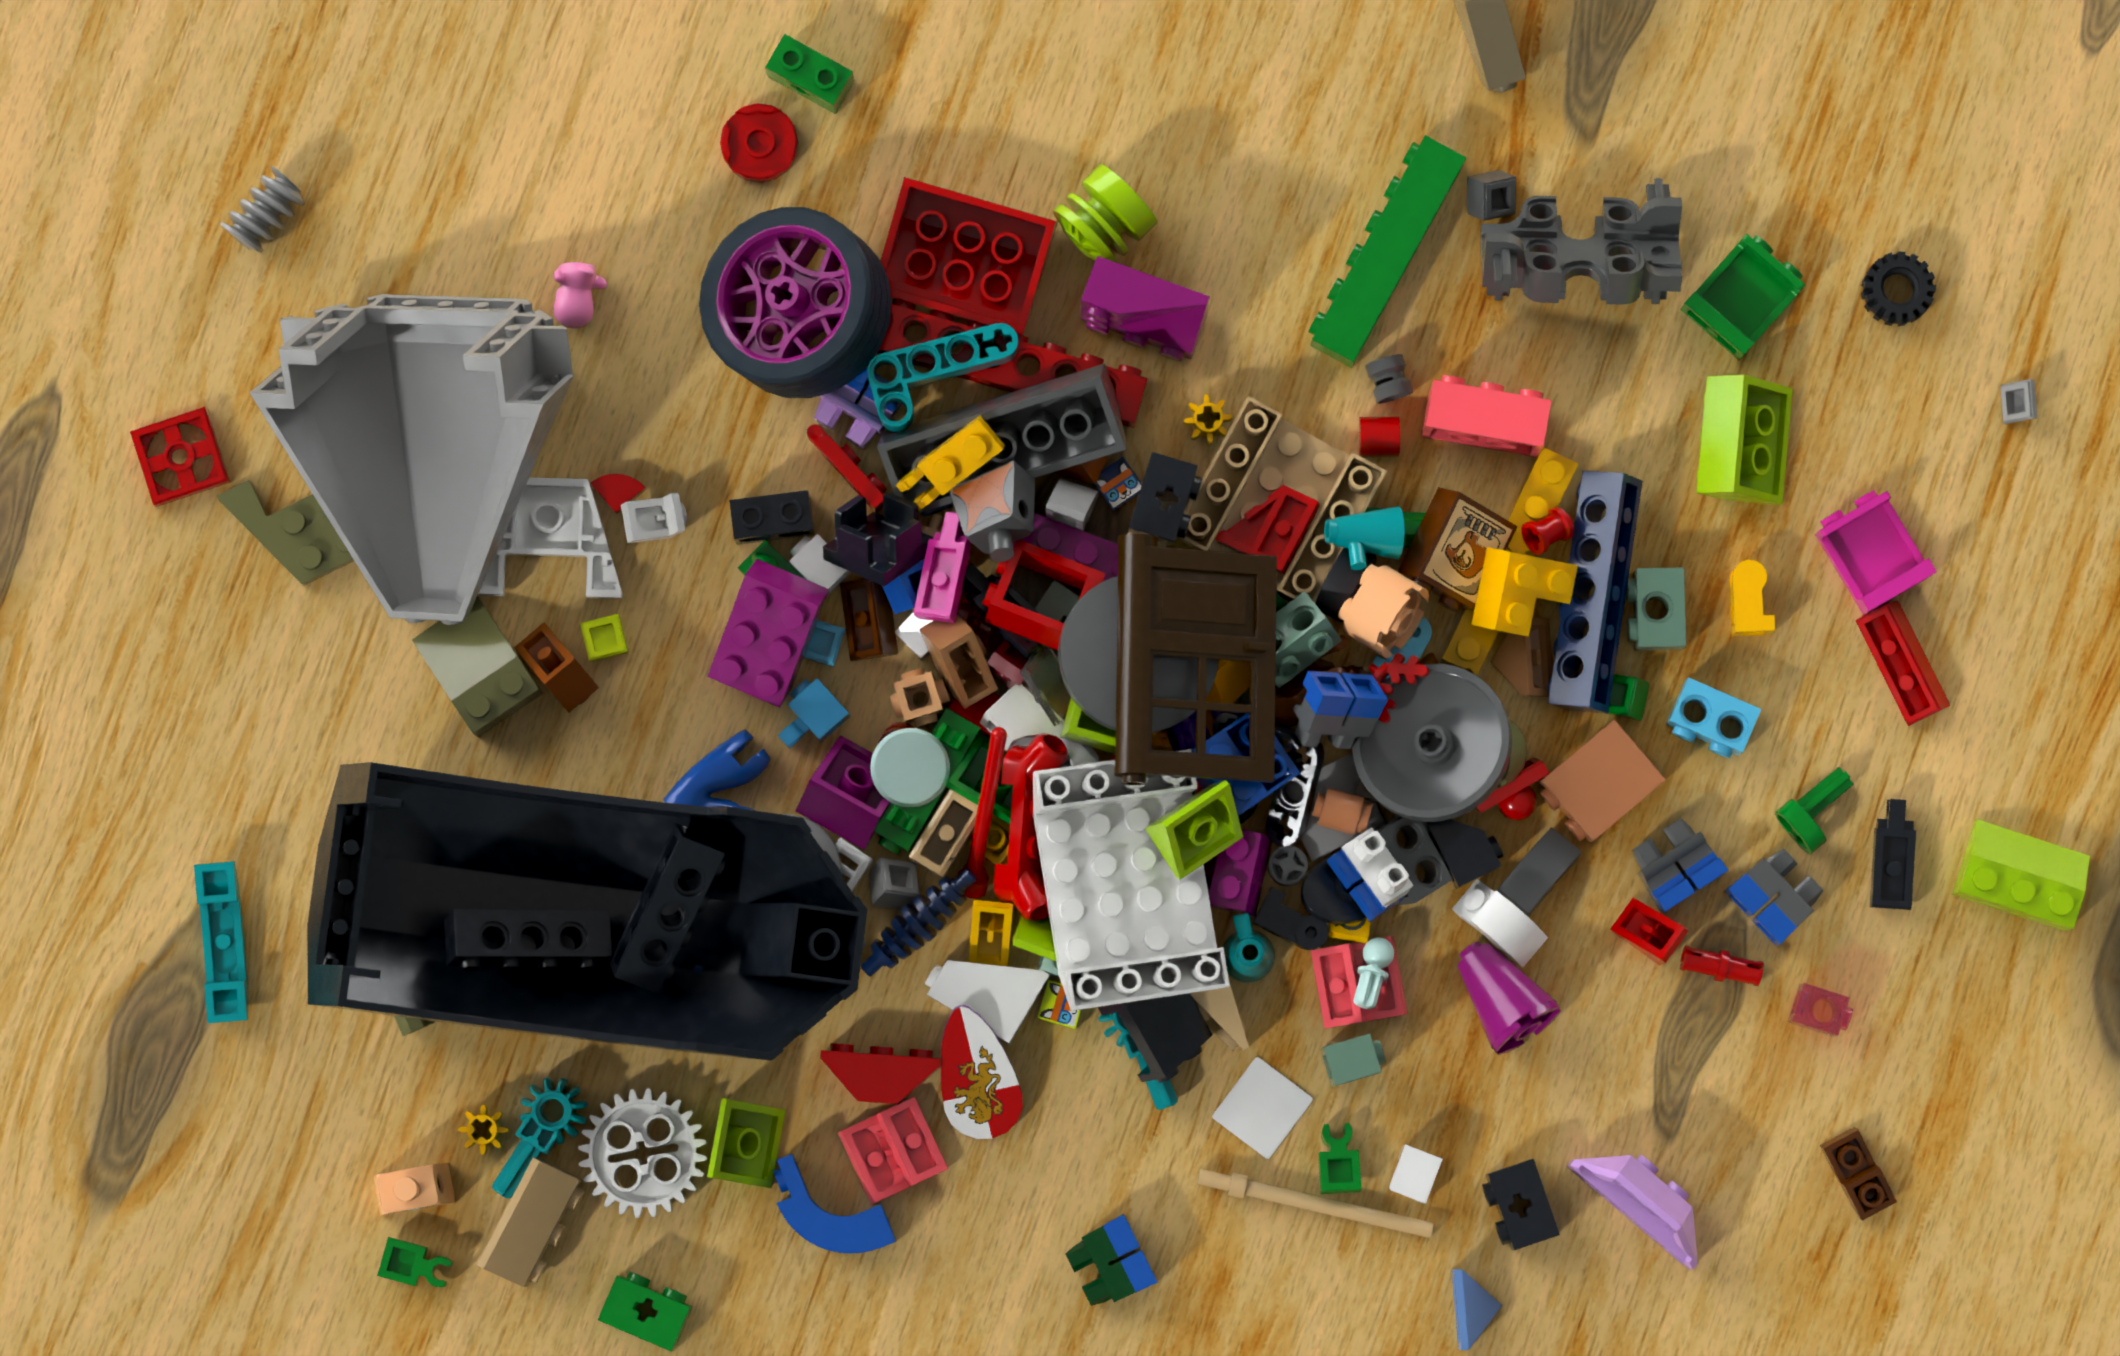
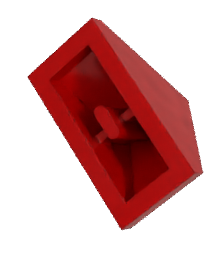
[1610,898,1688,966]

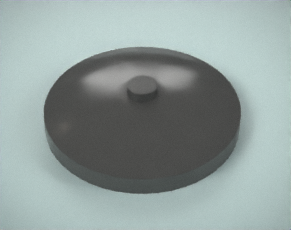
[1058,576,1218,733]
[1352,663,1512,822]

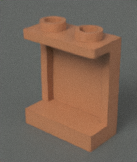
[1539,720,1666,843]

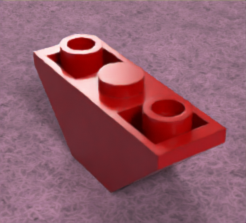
[820,1043,941,1104]

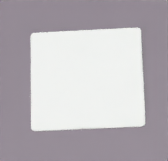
[1212,1057,1313,1159]

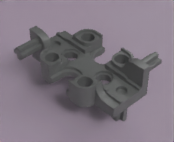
[1480,178,1682,305]

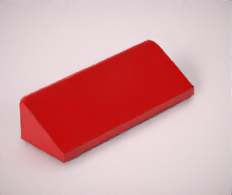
[1855,600,1950,726]

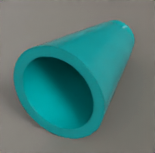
[1324,506,1405,570]
[1223,913,1275,982]

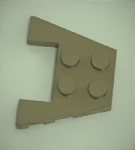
[217,480,354,586]

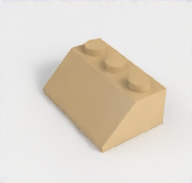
[477,1157,584,1287]

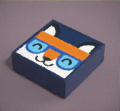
[1093,457,1142,512]

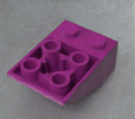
[1204,829,1272,917]

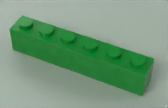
[1308,135,1466,368]

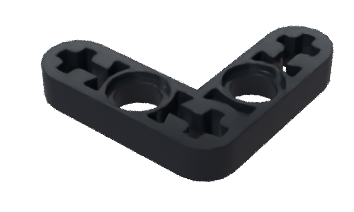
[1213,712,1324,847]

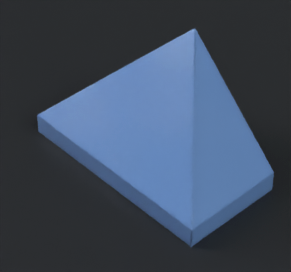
[1451,1269,1502,1350]

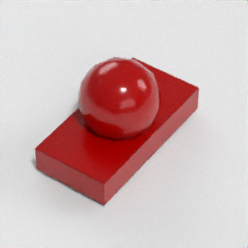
[1474,757,1550,821]

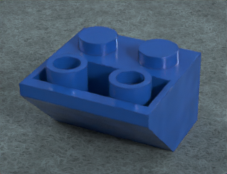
[1191,714,1300,816]

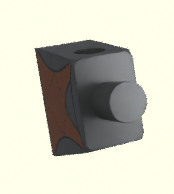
[950,460,1035,562]

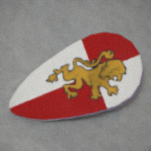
[941,1005,1023,1139]

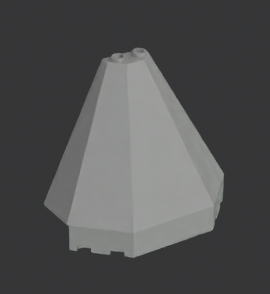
[249,294,574,625]

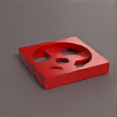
[130,407,231,507]

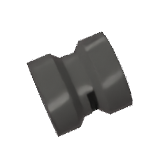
[1365,354,1414,404]

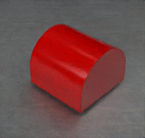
[1359,416,1400,457]

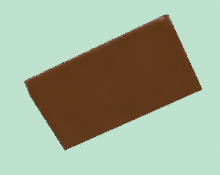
[840,578,898,661]

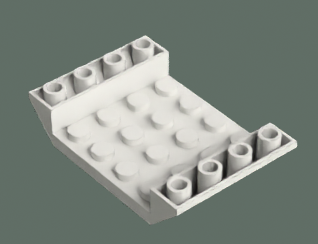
[1033,749,1230,1011]

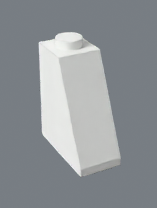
[925,960,1050,1045]

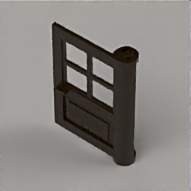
[1114,534,1277,785]

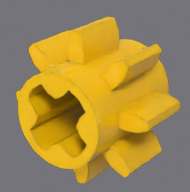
[1183,394,1233,445]
[458,1105,510,1155]

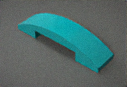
[194,861,248,1023]

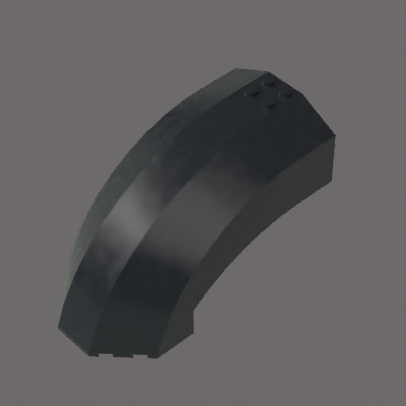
[307,762,868,1061]

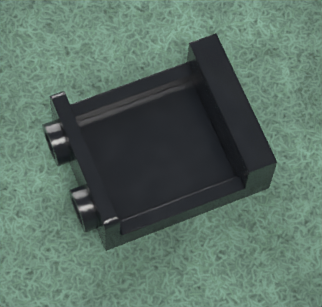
[1098,993,1213,1083]

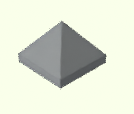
[2000,379,2037,424]

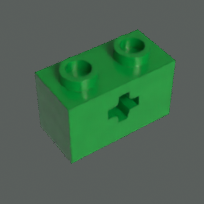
[765,34,855,114]
[598,1271,693,1352]

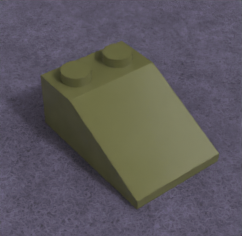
[412,596,543,737]

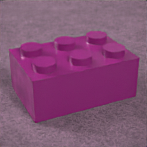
[707,559,830,708]

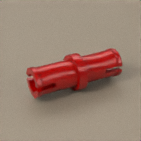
[1680,945,1764,986]

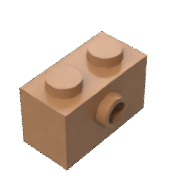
[919,614,998,709]

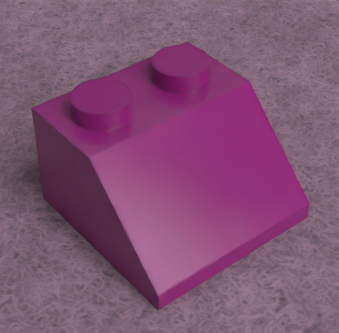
[795,735,891,850]

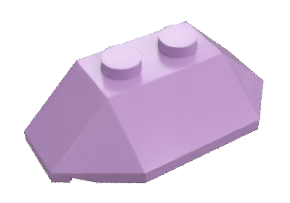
[1567,1154,1698,1270]

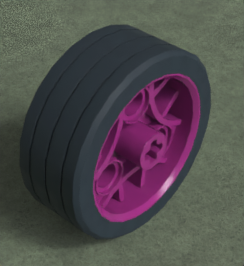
[699,207,892,398]

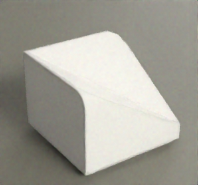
[895,613,932,661]

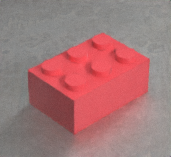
[1421,375,1552,457]

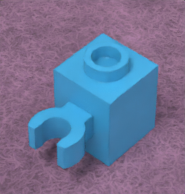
[778,678,850,749]

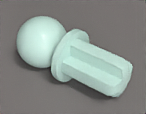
[1353,937,1394,1010]

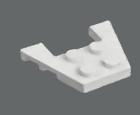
[478,477,623,599]

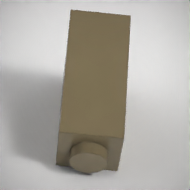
[1453,0,1526,92]

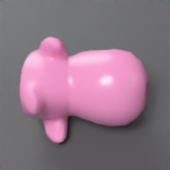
[553,262,607,328]

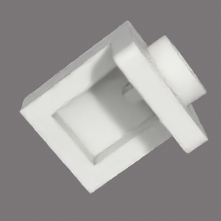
[621,493,687,543]

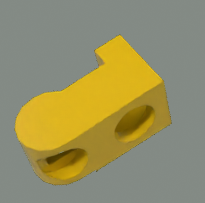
[1729,560,1775,636]

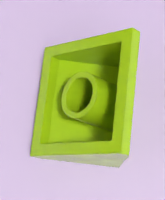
[1145,780,1243,880]
[707,1098,786,1188]

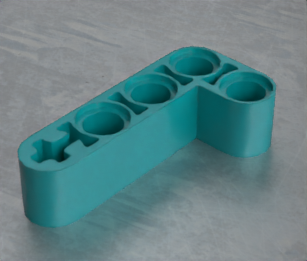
[867,323,1019,432]

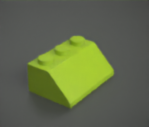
[1696,375,1793,505]
[1952,819,2090,931]

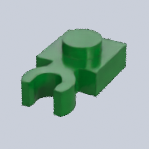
[1318,1123,1362,1194]
[377,1237,453,1287]

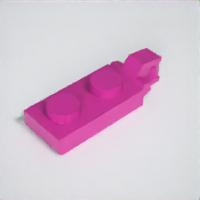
[913,512,971,623]

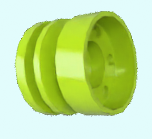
[1053,164,1158,263]

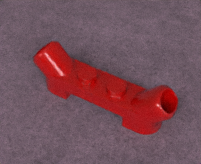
[994,734,1068,921]

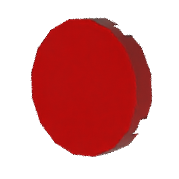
[720,103,799,183]

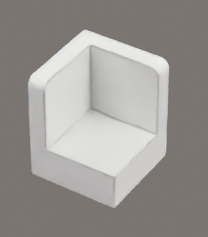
[1389,1144,1442,1204]

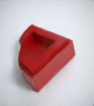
[591,474,646,514]

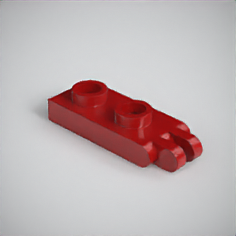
[807,424,888,513]

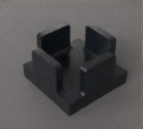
[823,493,933,586]

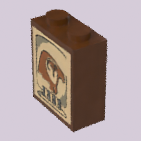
[1398,487,1518,613]

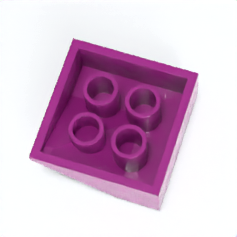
[1081,256,1210,362]

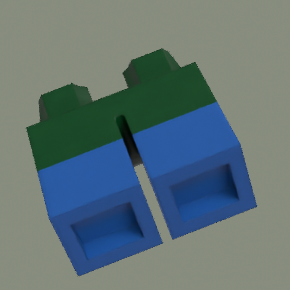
[1065,1214,1158,1306]

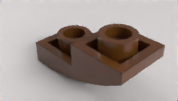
[1820,1127,1897,1221]

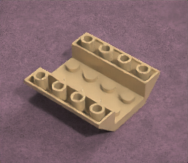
[1177,396,1387,603]

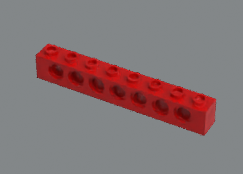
[877,299,1148,428]

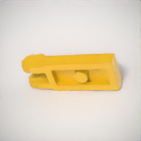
[896,415,1005,510]

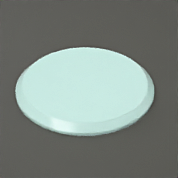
[870,728,950,807]

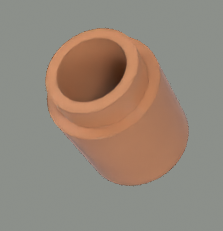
[1312,787,1373,836]

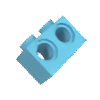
[1666,677,1762,758]

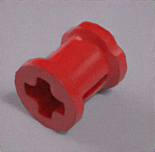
[1521,506,1574,555]

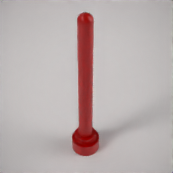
[957,727,1007,898]

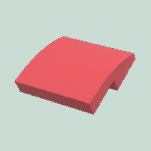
[1311,936,1408,1029]
[838,1097,948,1205]

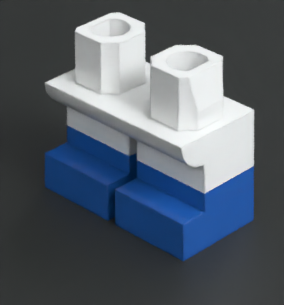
[1326,827,1414,922]

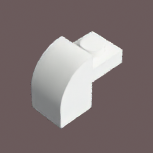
[1452,879,1548,968]

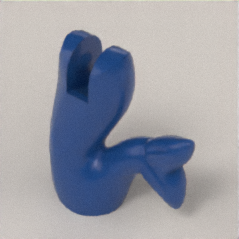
[662,729,771,810]

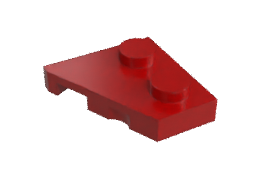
[1215,485,1320,574]

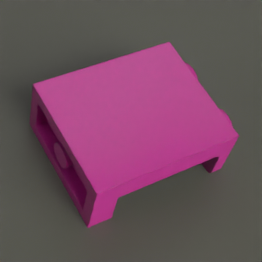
[1815,490,1937,616]

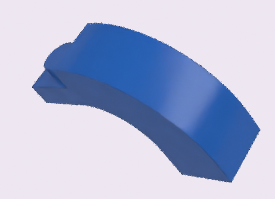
[773,1154,897,1254]

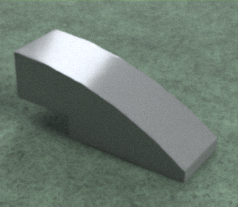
[1046,477,1100,531]

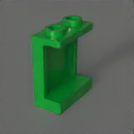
[1680,234,1805,361]

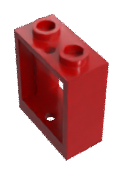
[982,540,1106,650]

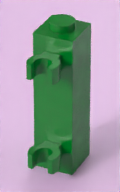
[874,708,981,855]

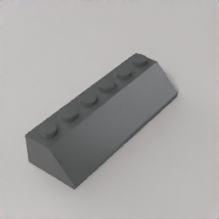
[877,364,1127,513]

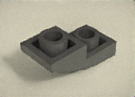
[1497,827,1582,916]

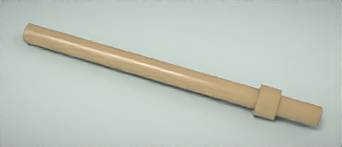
[1197,1169,1434,1238]

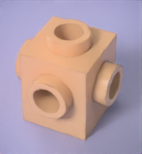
[890,668,950,728]

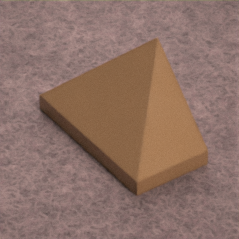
[1490,617,1553,697]

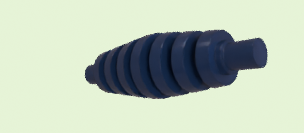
[860,868,977,977]

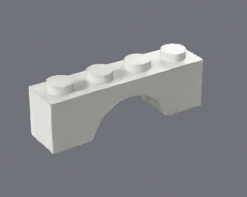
[979,684,1099,767]

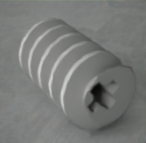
[219,165,305,253]

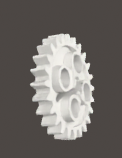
[578,1088,708,1218]

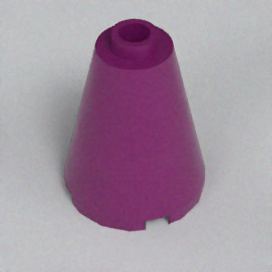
[1457,942,1561,1055]

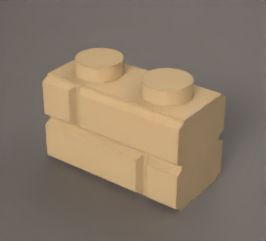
[909,789,978,879]

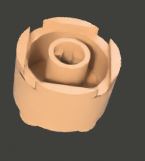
[1338,564,1429,658]

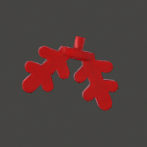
[1368,653,1430,724]

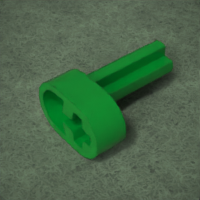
[1775,767,1854,854]

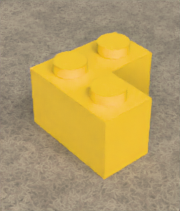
[1471,547,1578,637]

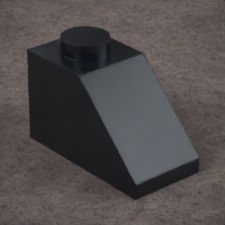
[1426,819,1504,889]

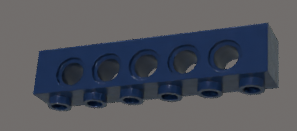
[1548,471,1643,714]

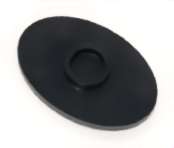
[1301,856,1367,924]

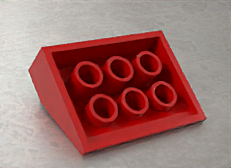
[880,177,1058,335]

